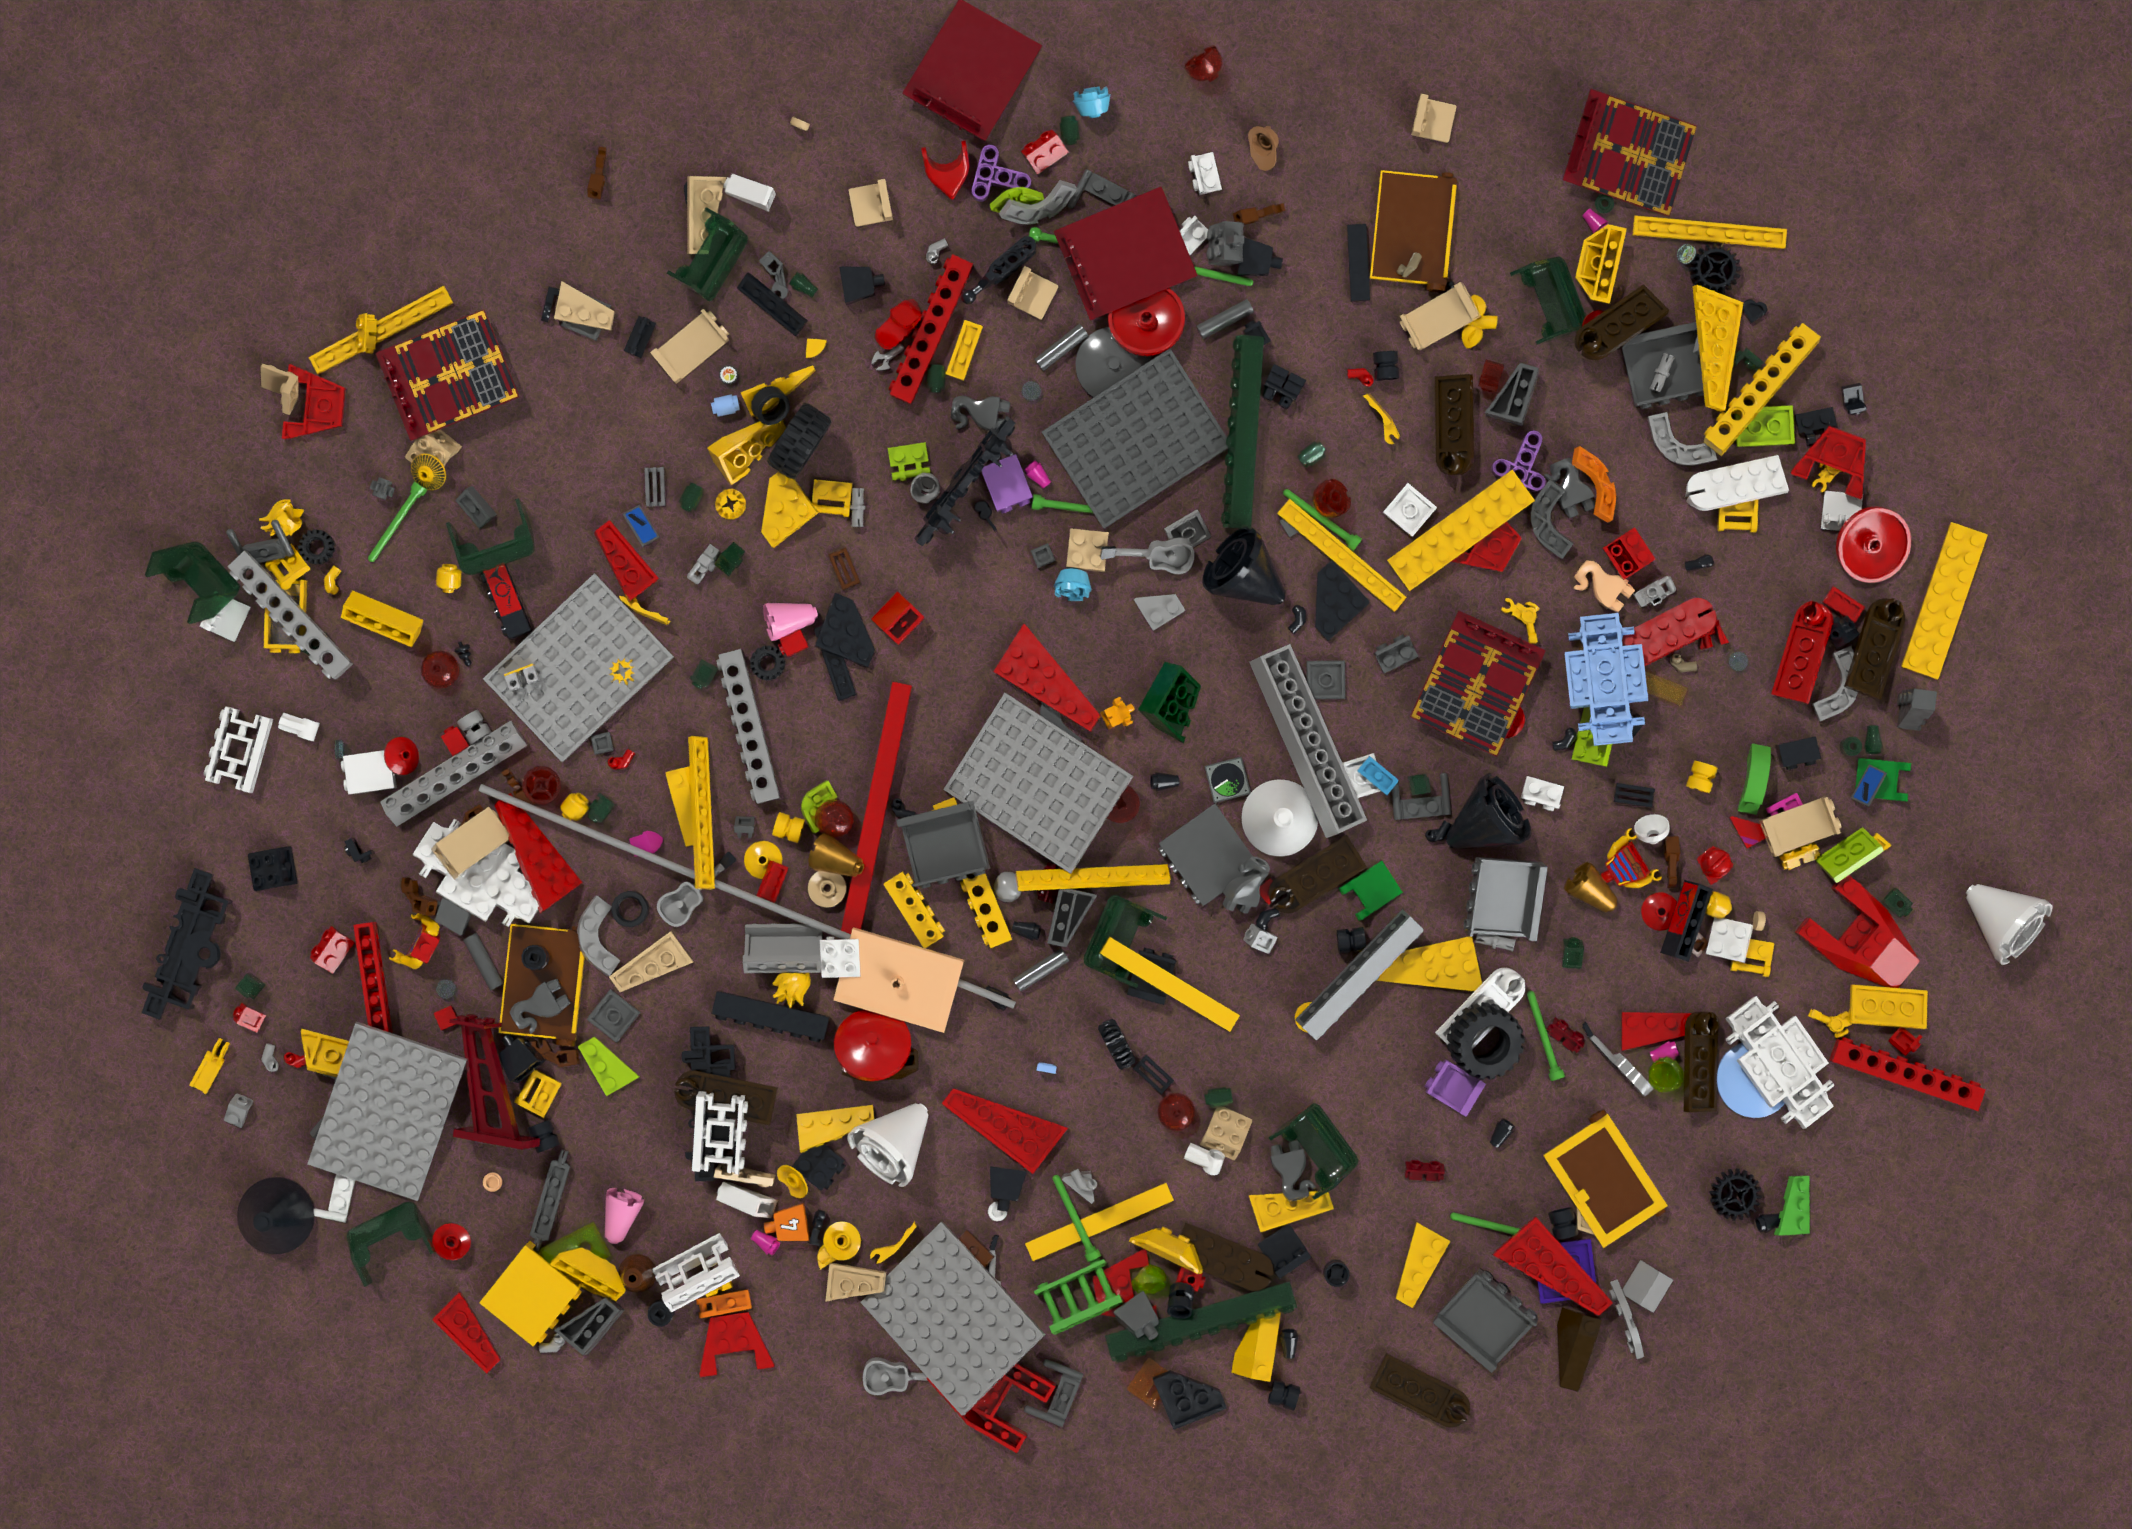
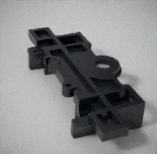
[914,416,1016,546]
[142,868,233,1020]
[682,1026,736,1181]

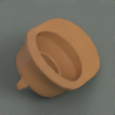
[1248,126,1279,171]

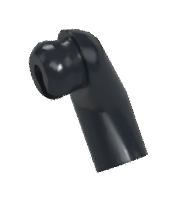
[1685,554,1714,571]
[1288,605,1306,634]
[1552,728,1577,751]
[891,798,916,818]
[1425,820,1452,842]
[1256,908,1280,931]

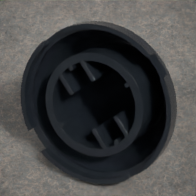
[1202,527,1285,605]
[1446,773,1531,850]
[237,1177,315,1254]

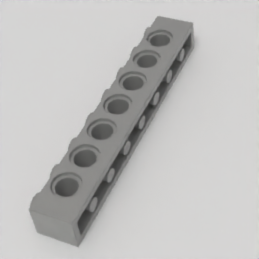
[227,551,353,679]
[716,649,780,804]
[380,721,527,827]

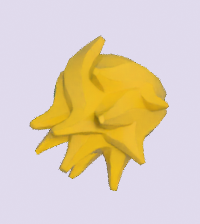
[259,499,304,537]
[772,973,811,1008]

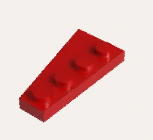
[594,520,659,602]
[1621,1012,1692,1051]
[432,1291,501,1374]

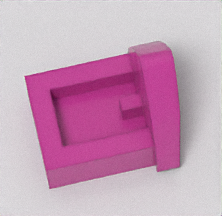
[629,831,663,857]

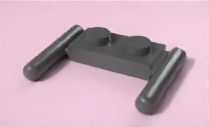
[1067,169,1136,209]
[226,520,294,563]
[1391,773,1451,820]
[1024,1359,1083,1427]

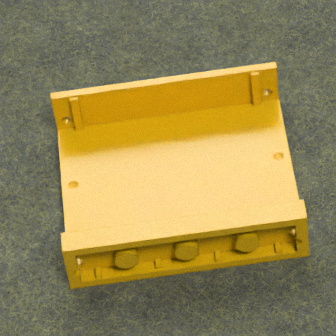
[480,1241,584,1346]

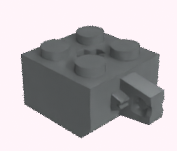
[1207,221,1244,266]

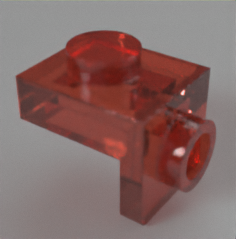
[1478,359,1504,392]

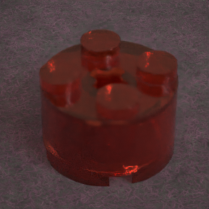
[1107,786,1140,823]

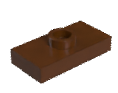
[959,1230,995,1268]

